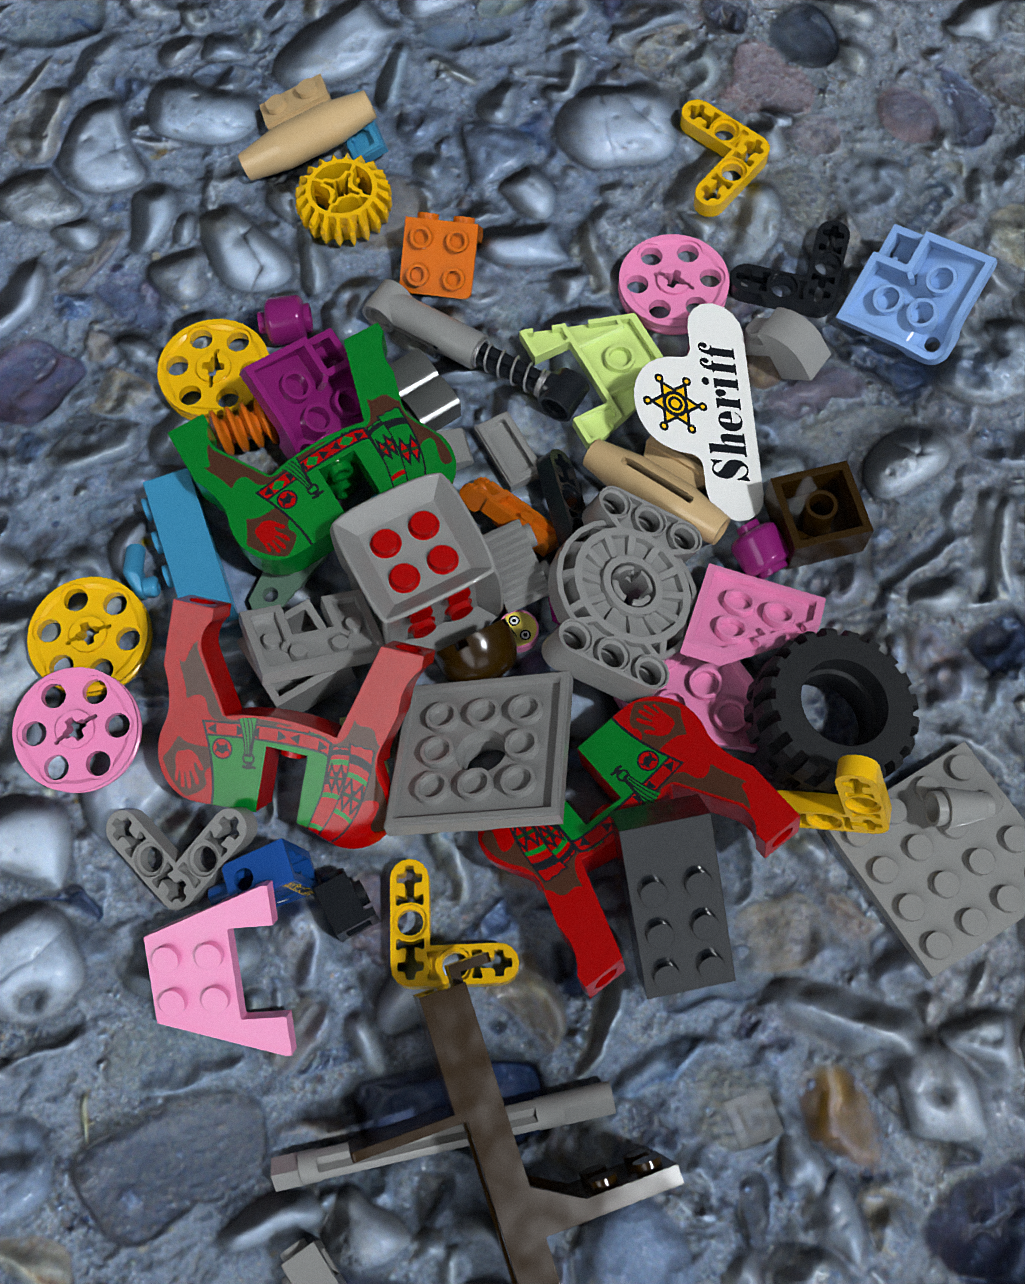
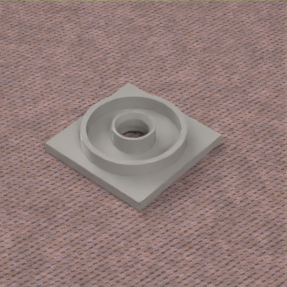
[384,671,573,836]

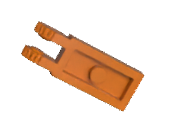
[459,477,560,557]

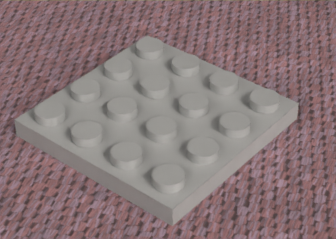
[824,741,1025,980]

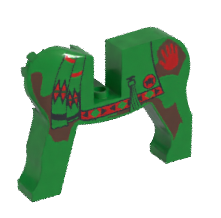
[168,322,456,575]

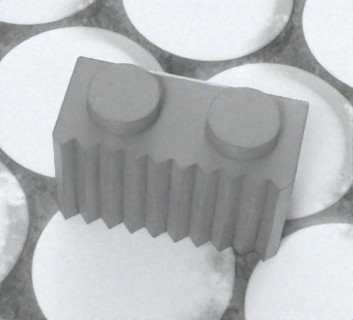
[483,519,550,614]

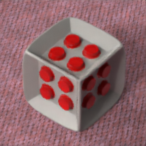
[330,472,504,653]

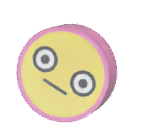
[501,610,539,653]

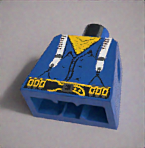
[208,838,319,907]

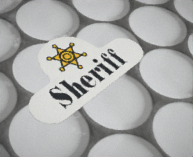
[634,303,764,521]

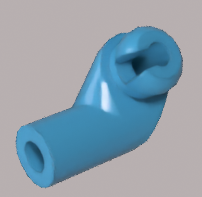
[123,544,161,600]

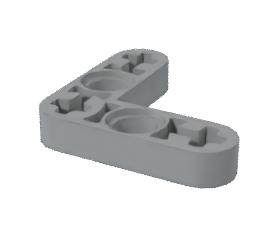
[106,807,258,911]

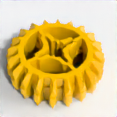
[295,153,392,247]

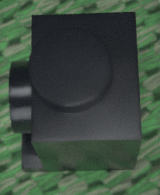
[313,868,381,942]

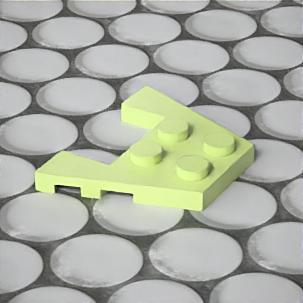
[519,313,664,450]

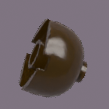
[434,618,517,682]

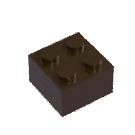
[763,460,874,570]

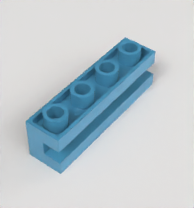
[141,468,239,624]

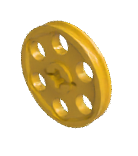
[157,319,269,424]
[27,577,153,697]

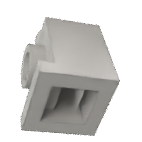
[279,1238,347,1284]

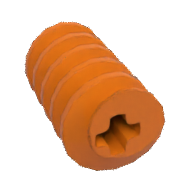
[208,399,280,456]

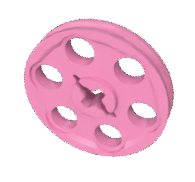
[618,234,730,335]
[12,667,142,793]

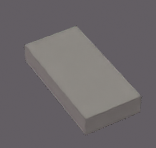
[474,411,539,492]

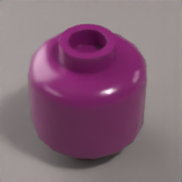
[257,295,313,346]
[731,518,789,579]

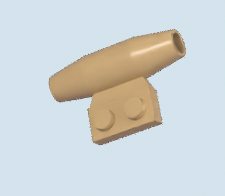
[238,74,377,181]
[583,436,731,545]

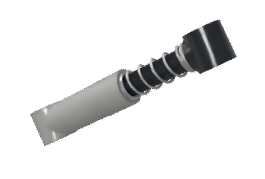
[362,279,590,422]

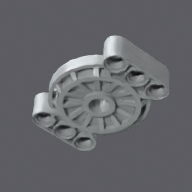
[541,486,702,703]

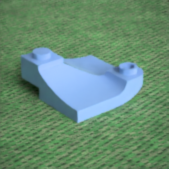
[836,224,997,365]

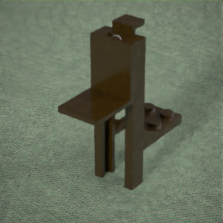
[348,952,684,1284]

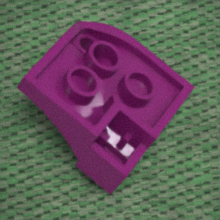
[239,328,364,460]

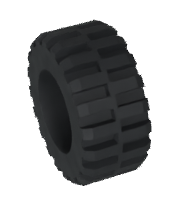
[744,628,920,794]

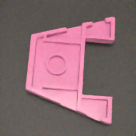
[143,880,297,1056]

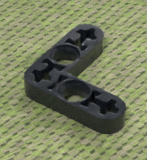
[728,220,850,318]

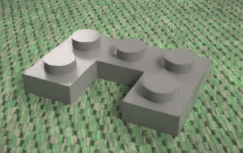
[239,589,385,686]

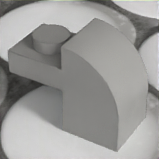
[743,307,831,381]

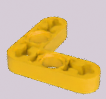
[680,99,770,217]
[776,754,892,834]
[390,859,519,990]

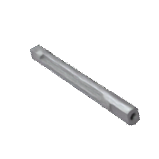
[271,1080,616,1192]

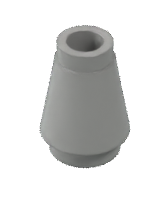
[924,786,995,830]

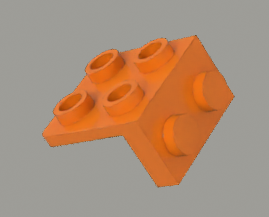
[399,212,483,300]

